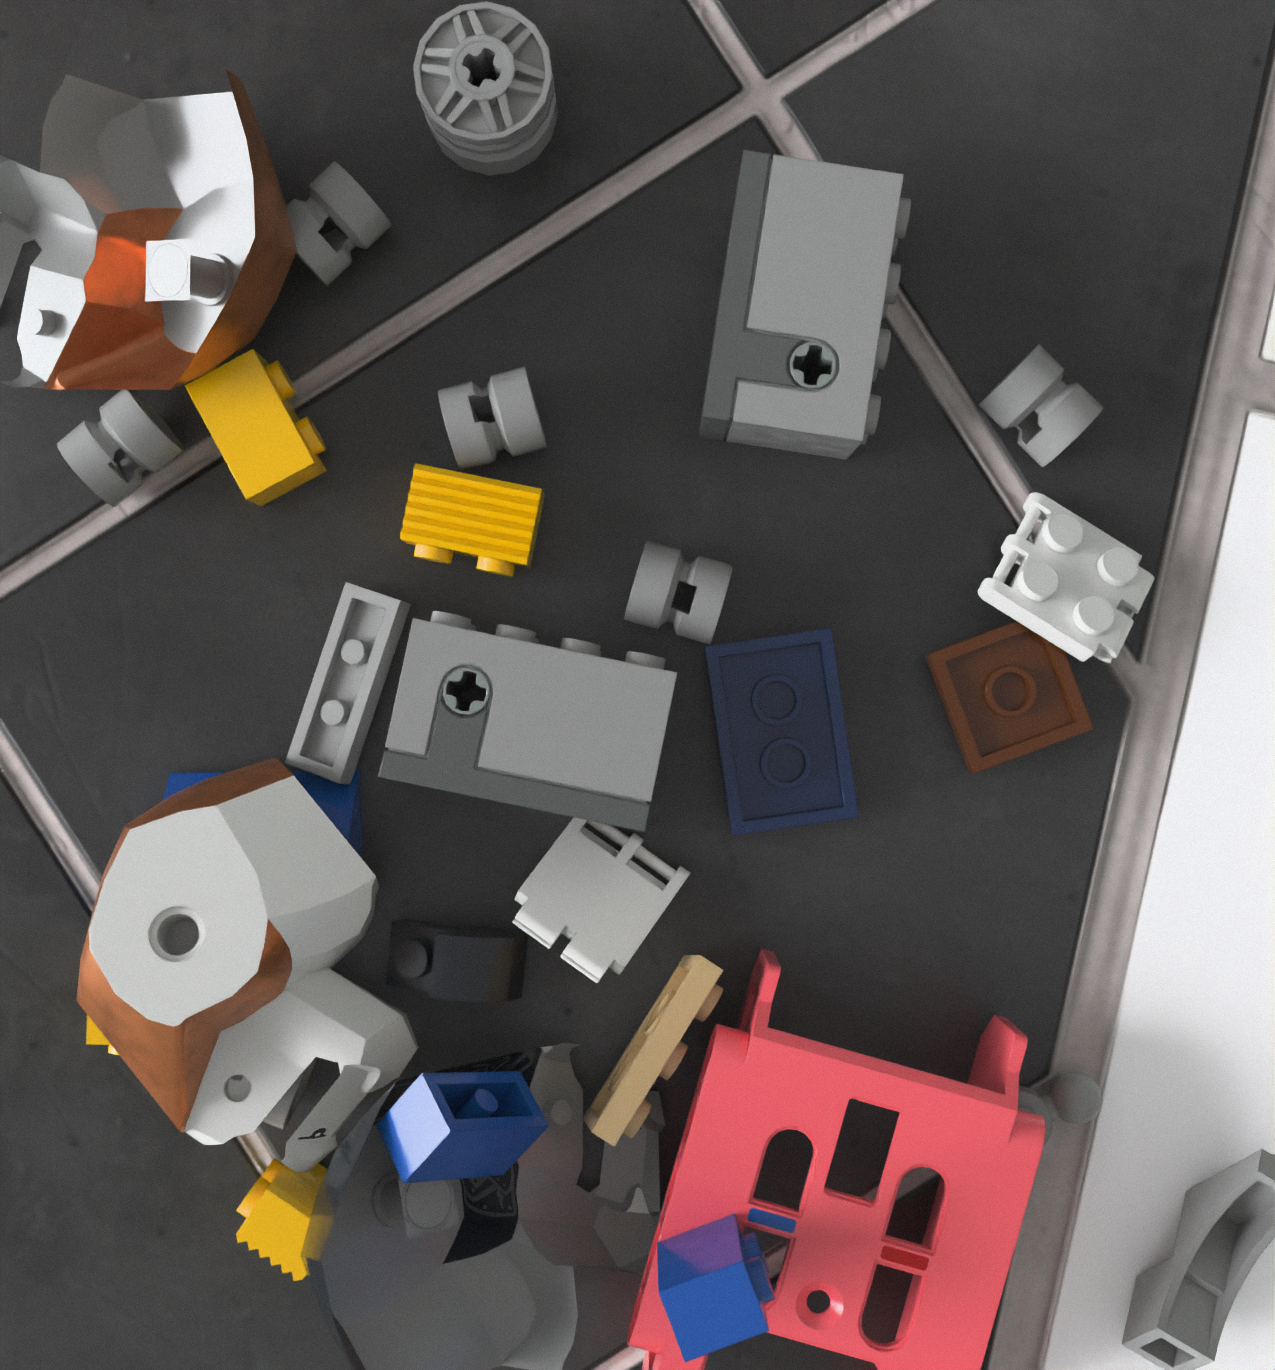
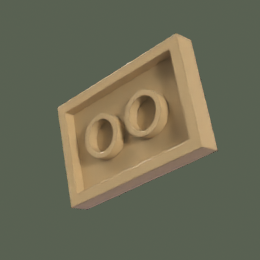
[583,955,723,1147]

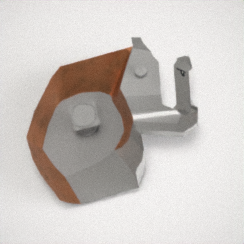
[0,68,297,390]

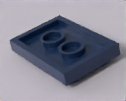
[704,628,859,836]

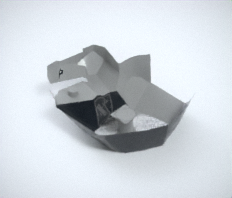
[300,1043,665,1370]

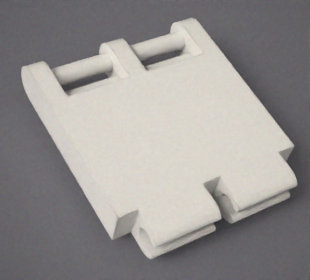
[978,492,1155,663]
[512,817,690,983]

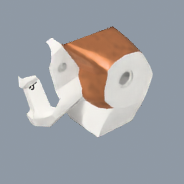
[76,758,419,1173]

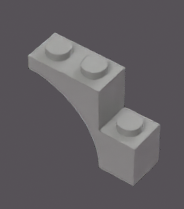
[1121,1149,1275,1370]

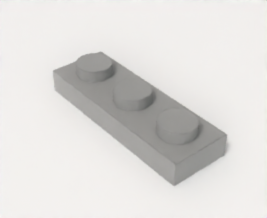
[285,582,411,784]

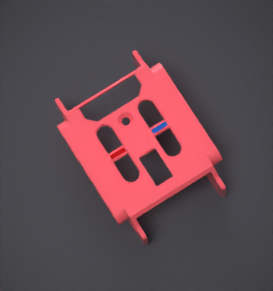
[627,948,1045,1370]

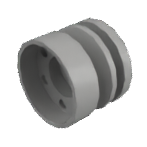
[413,1,558,176]

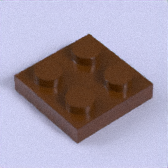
[925,621,1094,774]

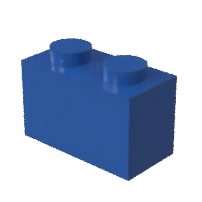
[376,1071,549,1184]
[657,1213,775,1362]

